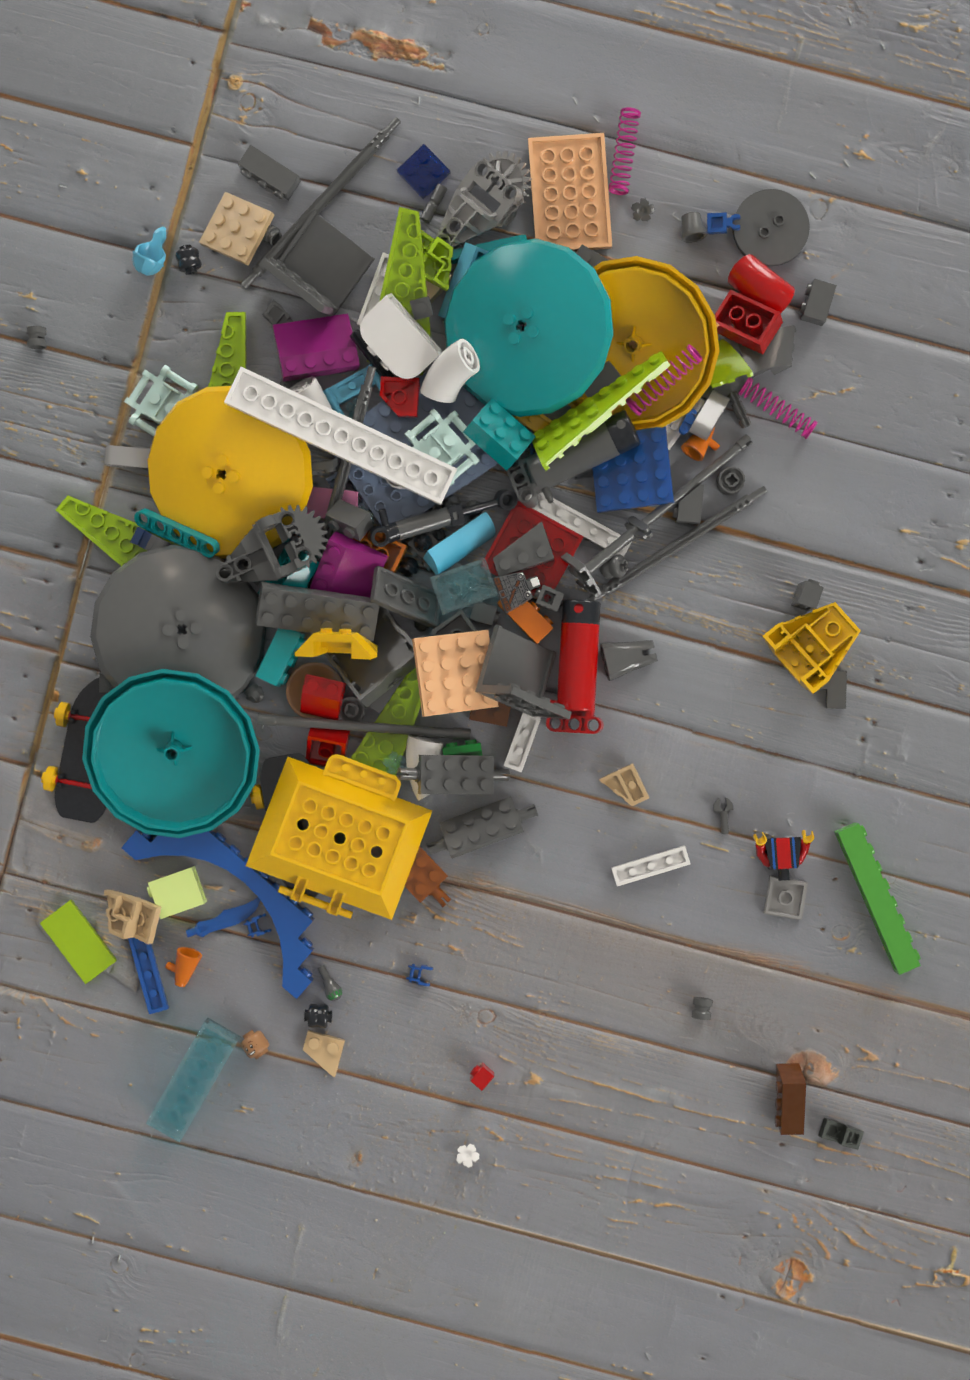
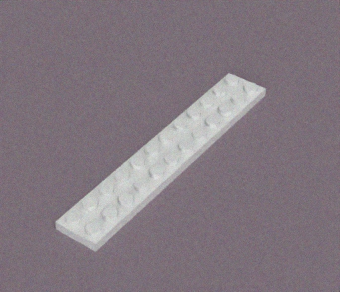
[224,367,457,505]

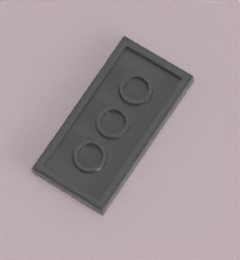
[370,566,442,629]

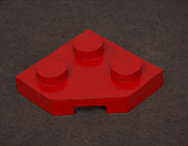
[380,376,420,418]

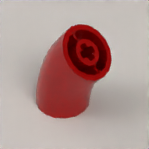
[728,254,795,313]

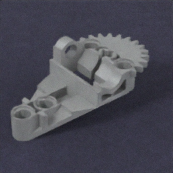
[436,151,532,249]

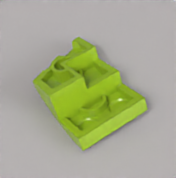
[421,230,453,291]
[710,339,753,388]

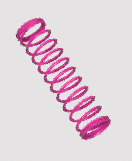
[608,107,641,195]
[626,344,702,416]
[738,377,817,439]

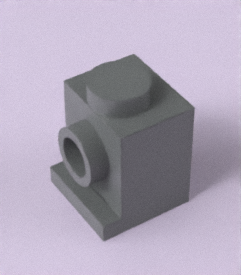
[533,585,564,612]

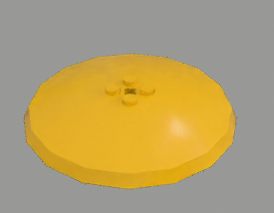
[568,256,720,430]
[147,386,313,559]

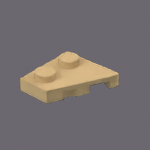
[599,763,650,806]
[303,1030,345,1077]

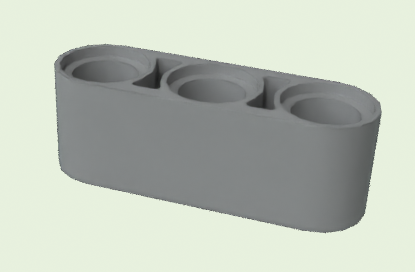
[689,390,730,441]
[104,445,150,470]

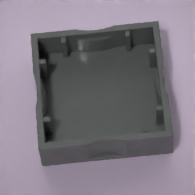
[324,606,416,707]

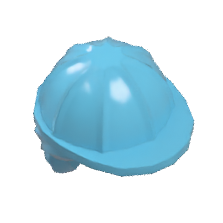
[132,227,166,276]

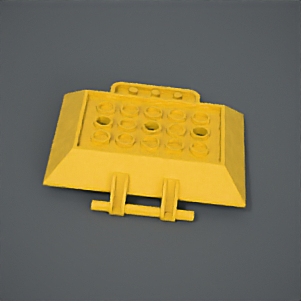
[246,754,433,920]

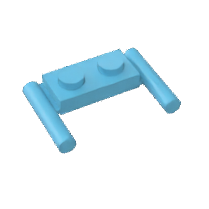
[323,364,381,415]

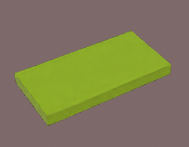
[40,899,117,985]

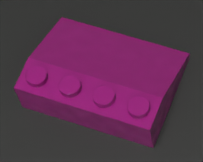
[272,313,360,382]
[310,531,388,597]

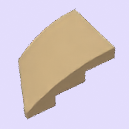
[104,889,162,944]

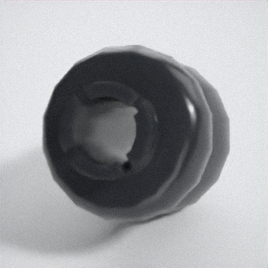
[175,245,202,275]
[304,1004,332,1028]

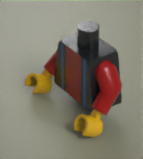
[753,830,814,881]

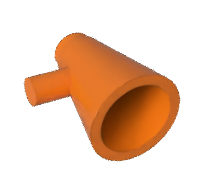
[681,427,720,461]
[165,947,202,987]

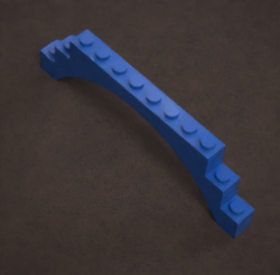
[121,830,315,999]

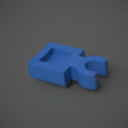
[707,212,741,234]

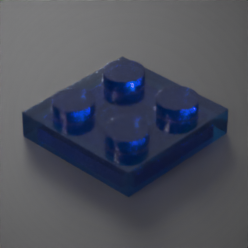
[397,144,451,199]

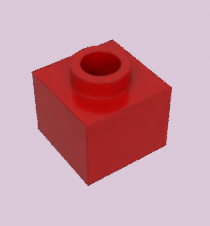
[470,1063,495,1091]

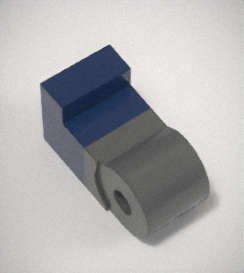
[130,527,171,551]

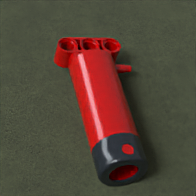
[546,600,604,734]

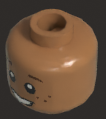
[241,1030,269,1059]

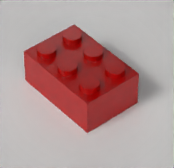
[715,289,783,355]

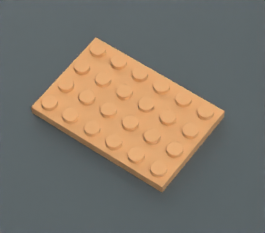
[528,133,612,251]

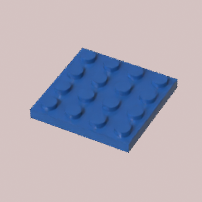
[593,426,674,513]

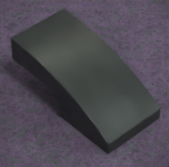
[818,1117,864,1150]

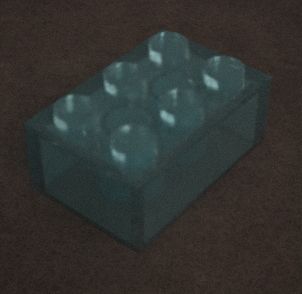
[430,558,498,616]

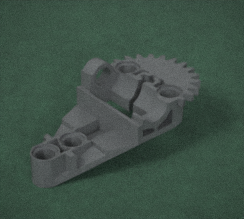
[216,505,328,583]

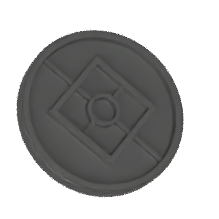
[732,189,810,267]

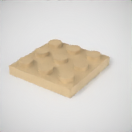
[199,192,275,266]

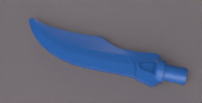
[186,897,261,937]

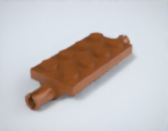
[371,846,451,908]

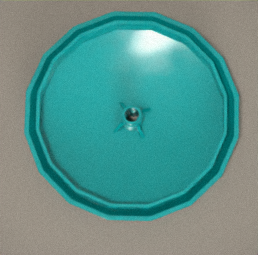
[444,239,614,417]
[82,669,260,838]

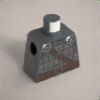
[492,572,541,614]

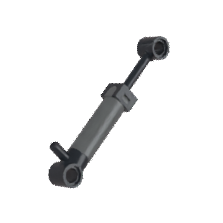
[367,489,518,547]

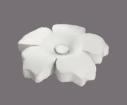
[456,1144,479,1168]

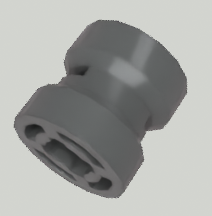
[27,326,47,349]
[692,997,713,1020]

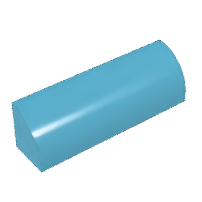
[438,242,489,319]
[423,511,496,576]

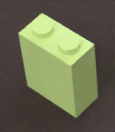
[147,866,207,919]

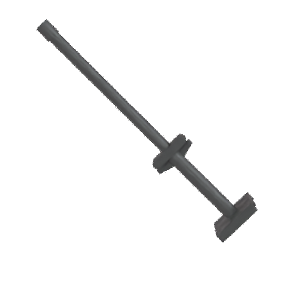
[561,434,753,597]

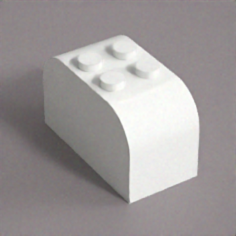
[360,293,443,379]

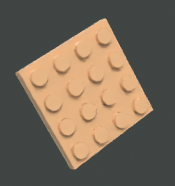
[412,630,499,717]

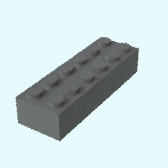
[255,582,379,641]

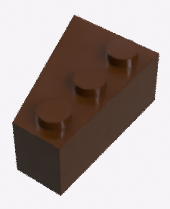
[775,1063,806,1135]

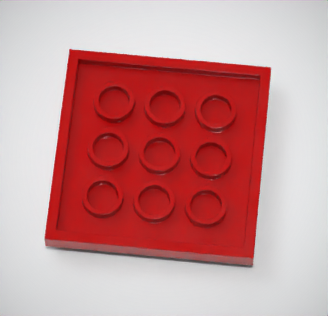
[480,501,584,602]

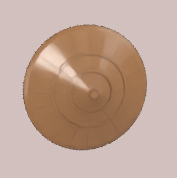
[286,662,342,719]

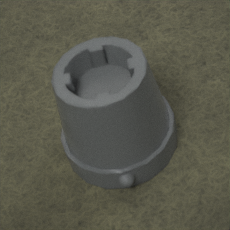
[681,212,707,243]

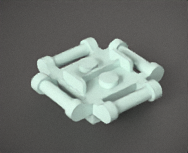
[124,365,198,437]
[404,409,479,486]

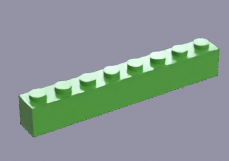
[834,823,921,975]

